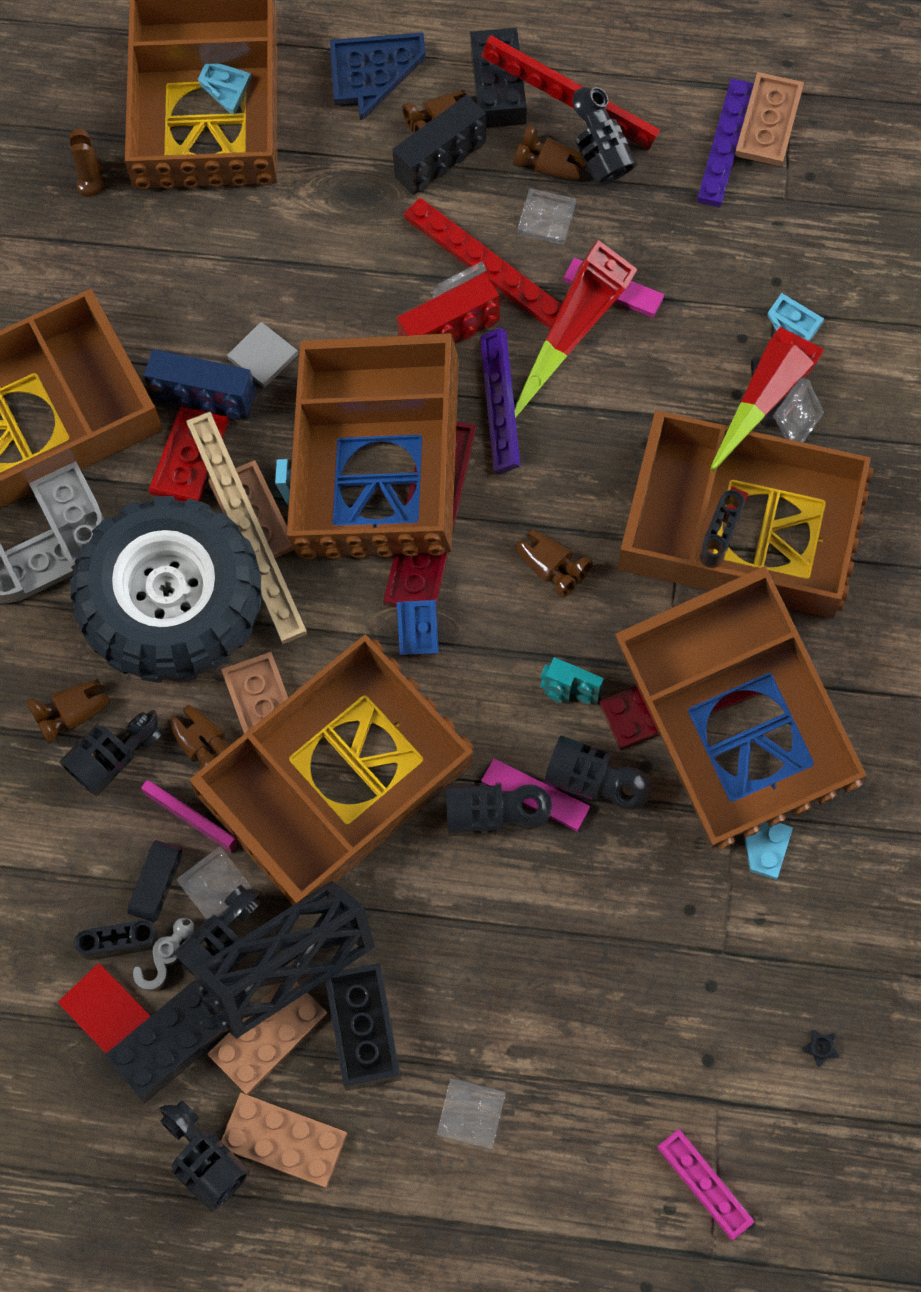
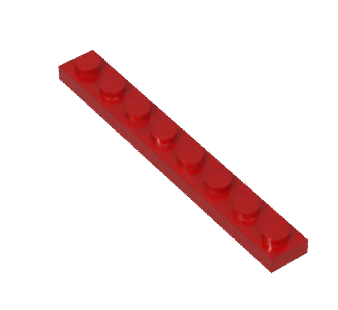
[481,35,660,150]
[404,198,562,329]

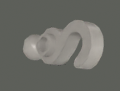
[133,918,195,992]

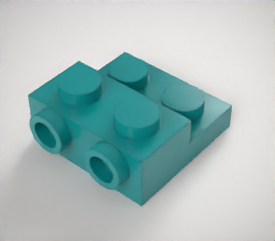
[540,657,604,705]

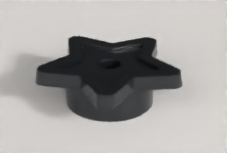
[802,1030,839,1067]

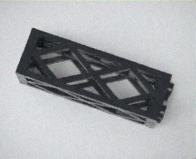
[192,881,375,1039]

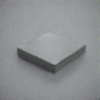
[227,322,298,388]

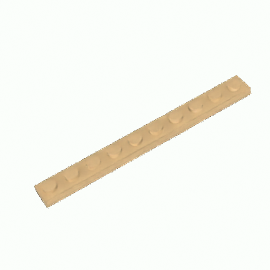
[186,412,307,644]

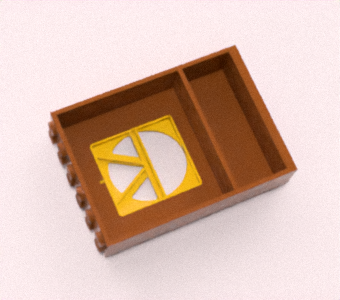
[125,0,277,190]
[0,289,163,508]
[618,410,874,619]
[189,634,474,906]

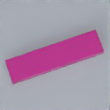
[564,258,664,318]
[481,758,590,832]
[141,781,238,853]
[657,1129,755,1241]

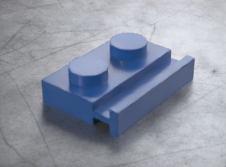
[397,600,439,655]

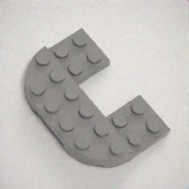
[0,461,104,603]

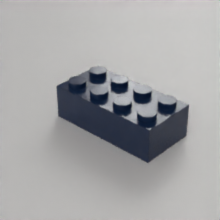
[144,349,256,419]

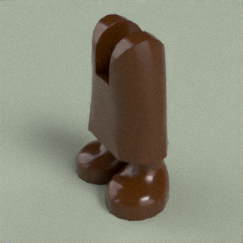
[402,90,467,133]
[513,124,586,180]
[69,129,105,197]
[514,529,593,599]
[26,679,110,745]
[168,705,232,771]

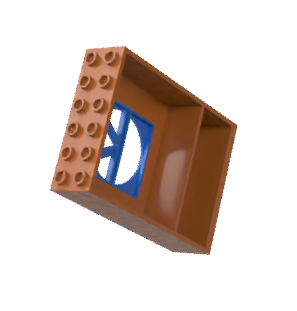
[287,334,459,559]
[615,566,867,850]

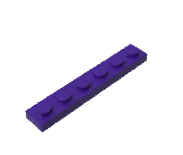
[697,78,754,208]
[480,328,520,475]

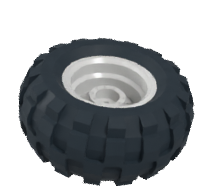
[70,496,262,683]

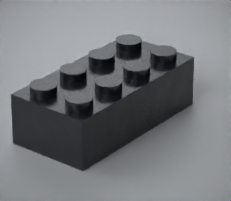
[470,27,527,128]
[392,95,486,195]
[326,963,402,1091]
[105,981,229,1104]

